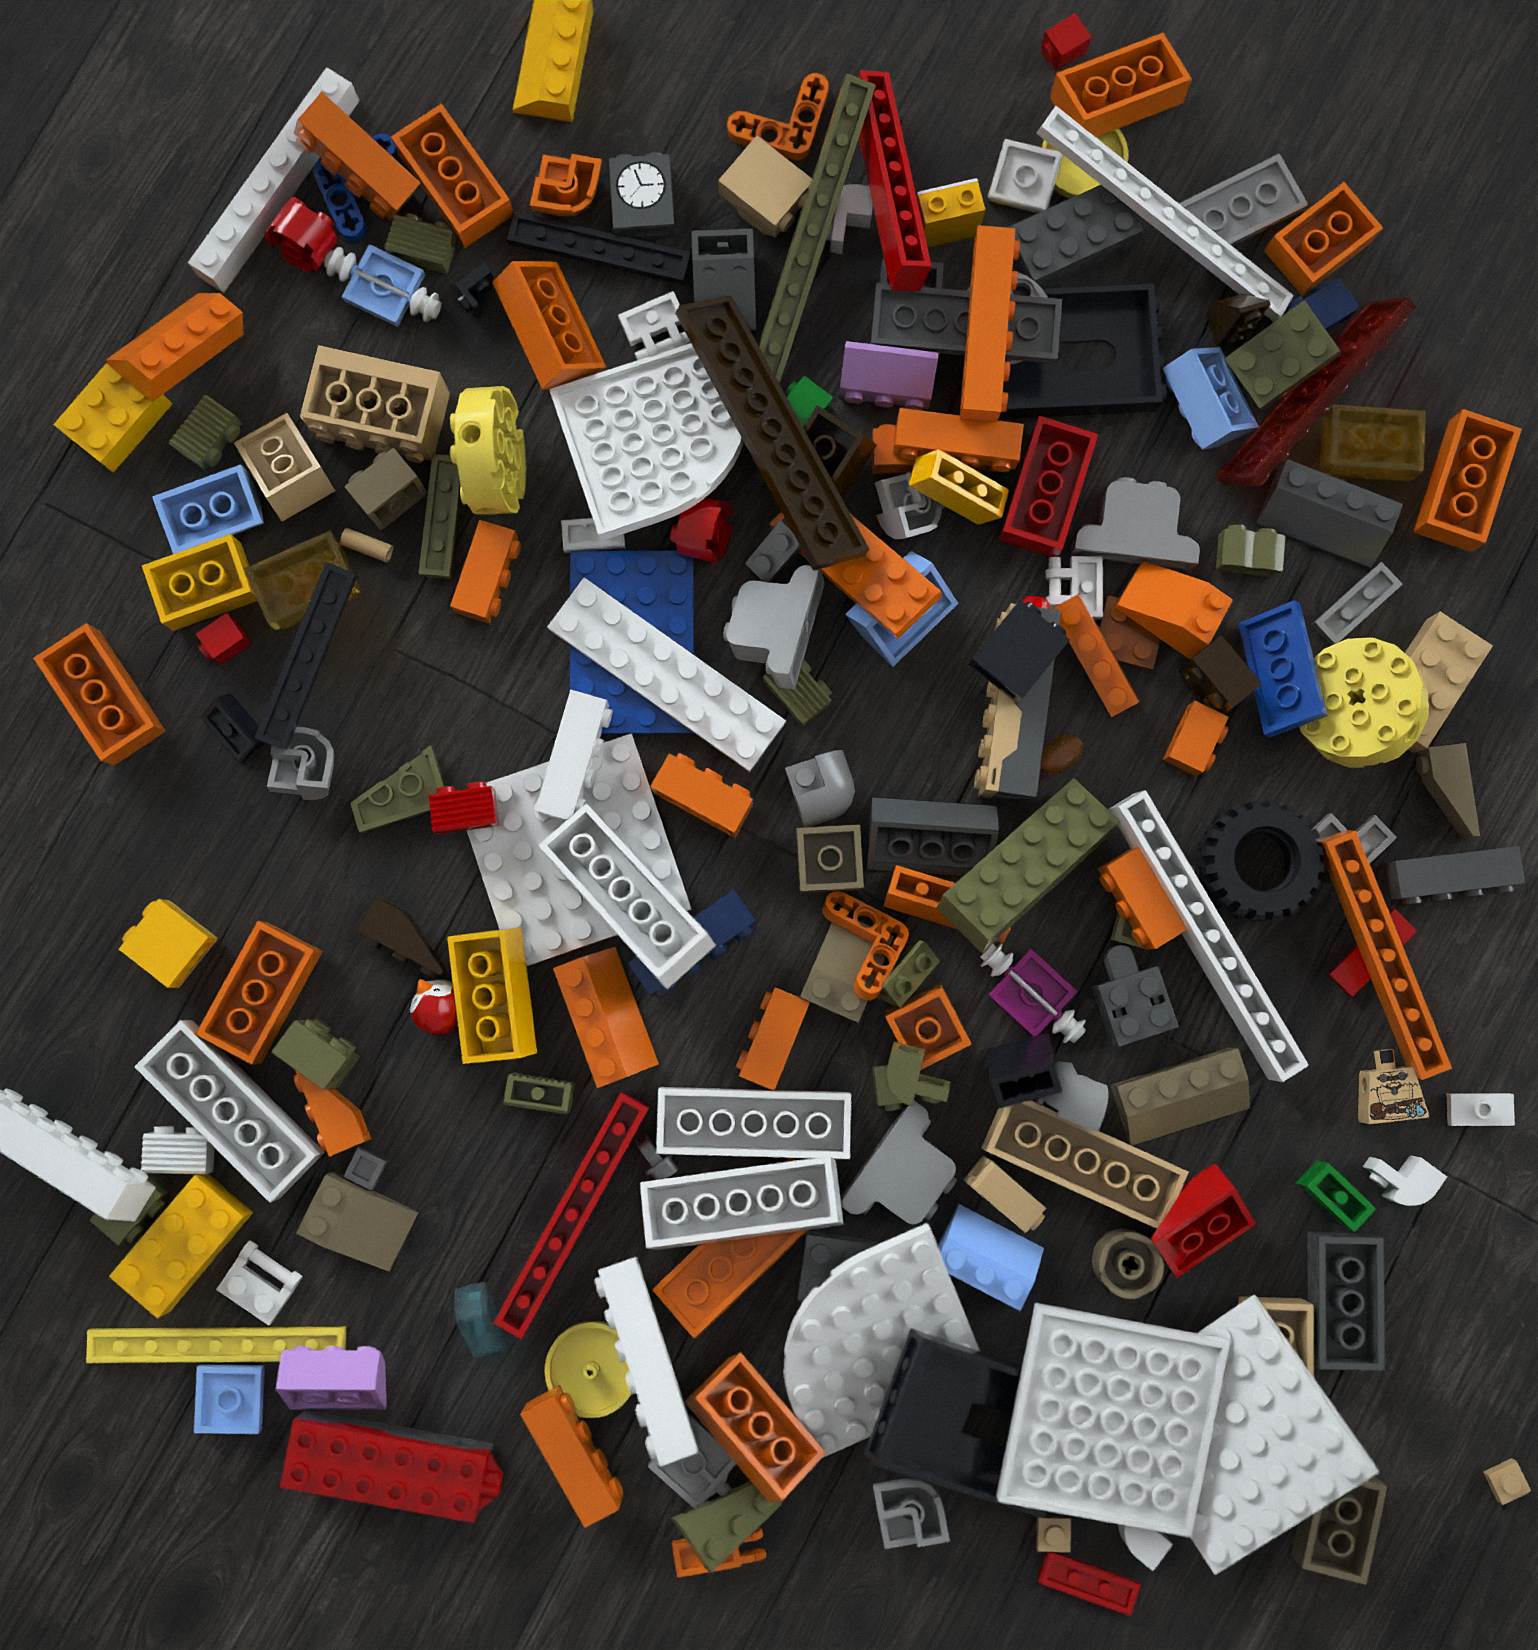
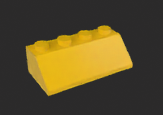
[513,0,593,122]

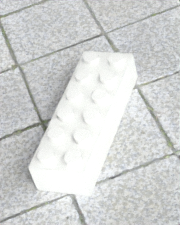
[538,803,716,989]
[135,1020,325,1202]
[656,1087,851,1159]
[0,1088,156,1221]
[640,1156,844,1250]
[595,1257,698,1466]

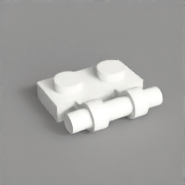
[618,291,690,360]
[1046,556,1103,620]

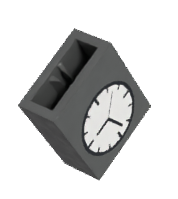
[609,152,675,239]

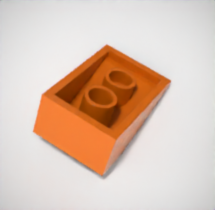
[1115,561,1233,660]

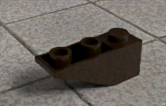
[1206,294,1271,347]
[357,897,448,978]

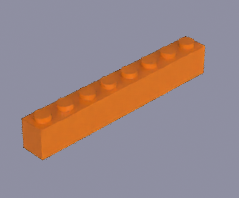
[1317,830,1452,1080]

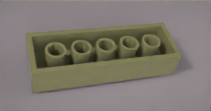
[937,778,1119,953]

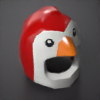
[410,978,458,1036]

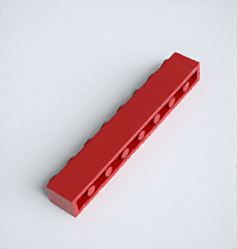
[858,70,932,291]
[493,1091,651,1339]

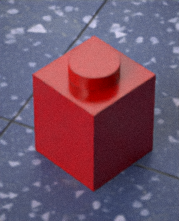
[1041,13,1092,71]
[196,613,252,664]

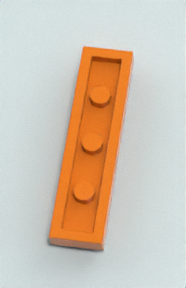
[1052,593,1140,717]

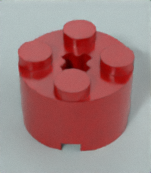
[264,197,338,272]
[670,497,733,563]

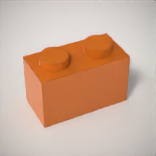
[1162,701,1229,776]

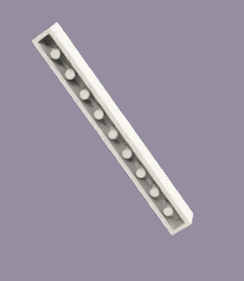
[1108,790,1309,1082]

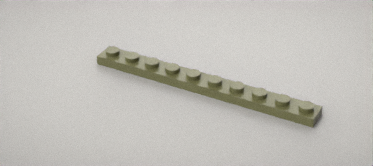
[758,73,876,383]

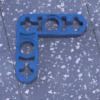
[313,133,398,242]

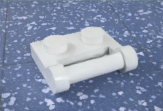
[216,1240,303,1325]

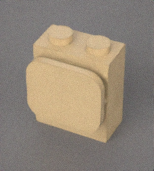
[718,136,812,238]

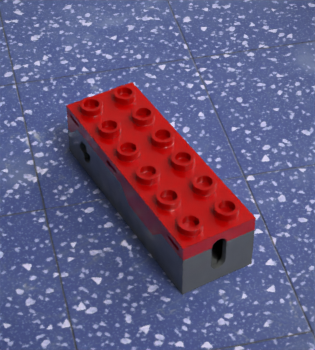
[280,1409,504,1523]

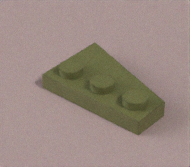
[350,745,445,834]
[672,1481,782,1573]

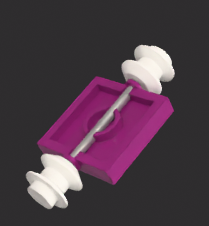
[980,943,1086,1044]

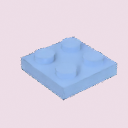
[194,1364,265,1434]

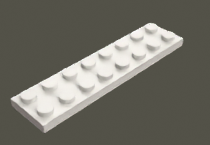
[547,578,786,773]

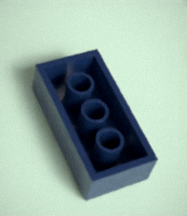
[628,890,756,997]

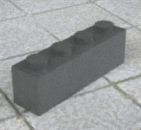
[1385,846,1525,905]

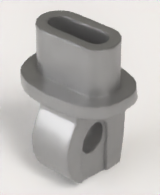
[635,1132,678,1180]

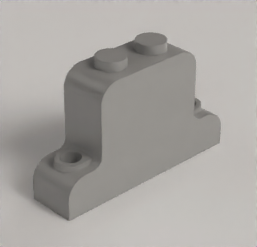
[1070,478,1200,571]
[723,565,825,690]
[840,1100,957,1224]

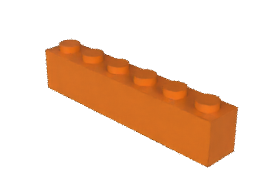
[960,225,1020,422]

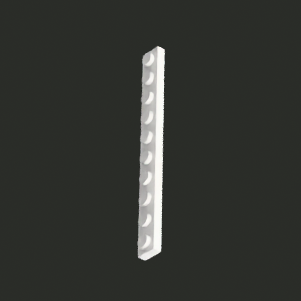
[1037,106,1294,322]

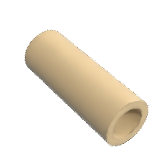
[340,528,393,563]

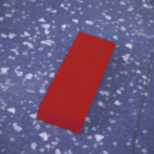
[1327,909,1417,997]
[1037,1552,1141,1616]

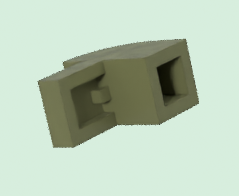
[887,1042,950,1106]

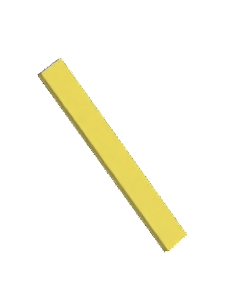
[86,1327,346,1363]

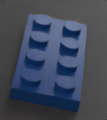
[1238,600,1328,738]

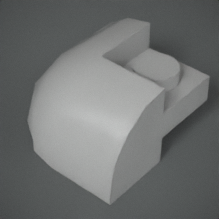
[875,472,946,539]
[267,727,334,800]
[785,750,855,828]
[1034,1061,1108,1131]
[873,1478,950,1549]

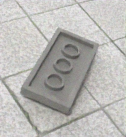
[1179,153,1308,246]

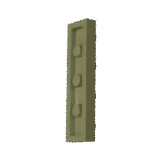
[418,454,461,579]

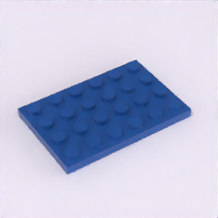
[570,551,694,735]

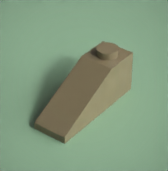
[1416,743,1480,839]

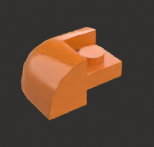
[530,154,602,216]

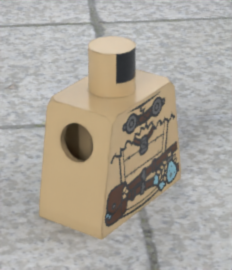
[1358,1049,1429,1124]

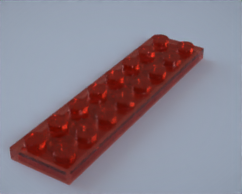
[1216,297,1416,487]

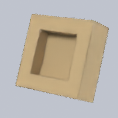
[1483,1458,1531,1505]
[1036,1515,1071,1552]

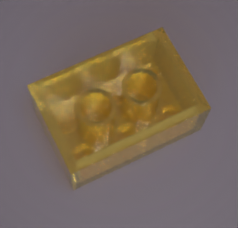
[1320,404,1426,482]
[244,531,363,632]

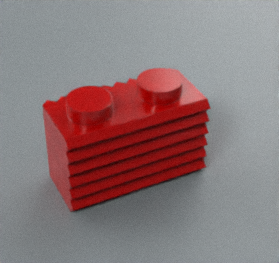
[428,782,500,835]

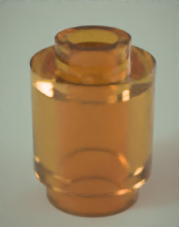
[1041,732,1085,777]

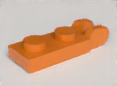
[672,1528,766,1577]

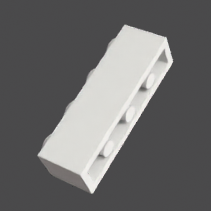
[535,690,613,821]

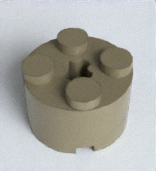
[1092,1228,1164,1299]

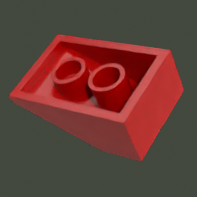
[1151,1164,1256,1278]

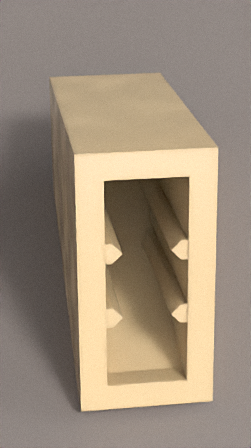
[963,1156,1046,1233]

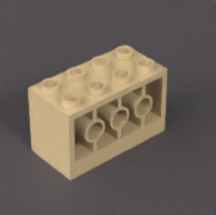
[300,345,450,463]

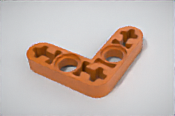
[727,73,829,160]
[822,891,909,1001]

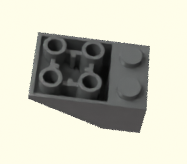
[691,229,756,331]

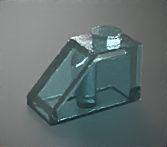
[454,1281,505,1358]

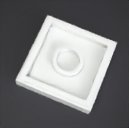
[988,139,1063,213]

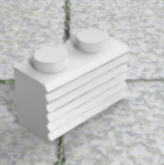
[141,1126,215,1174]

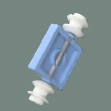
[324,244,441,327]

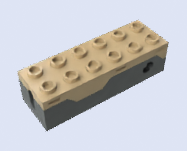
[974,596,1061,804]

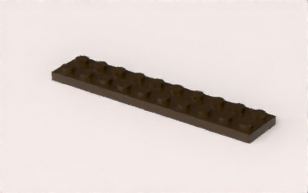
[675,295,870,571]

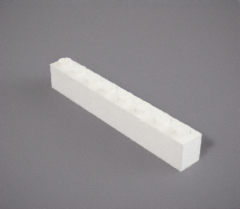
[188,67,359,293]

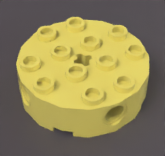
[450,386,526,515]
[1299,637,1429,768]

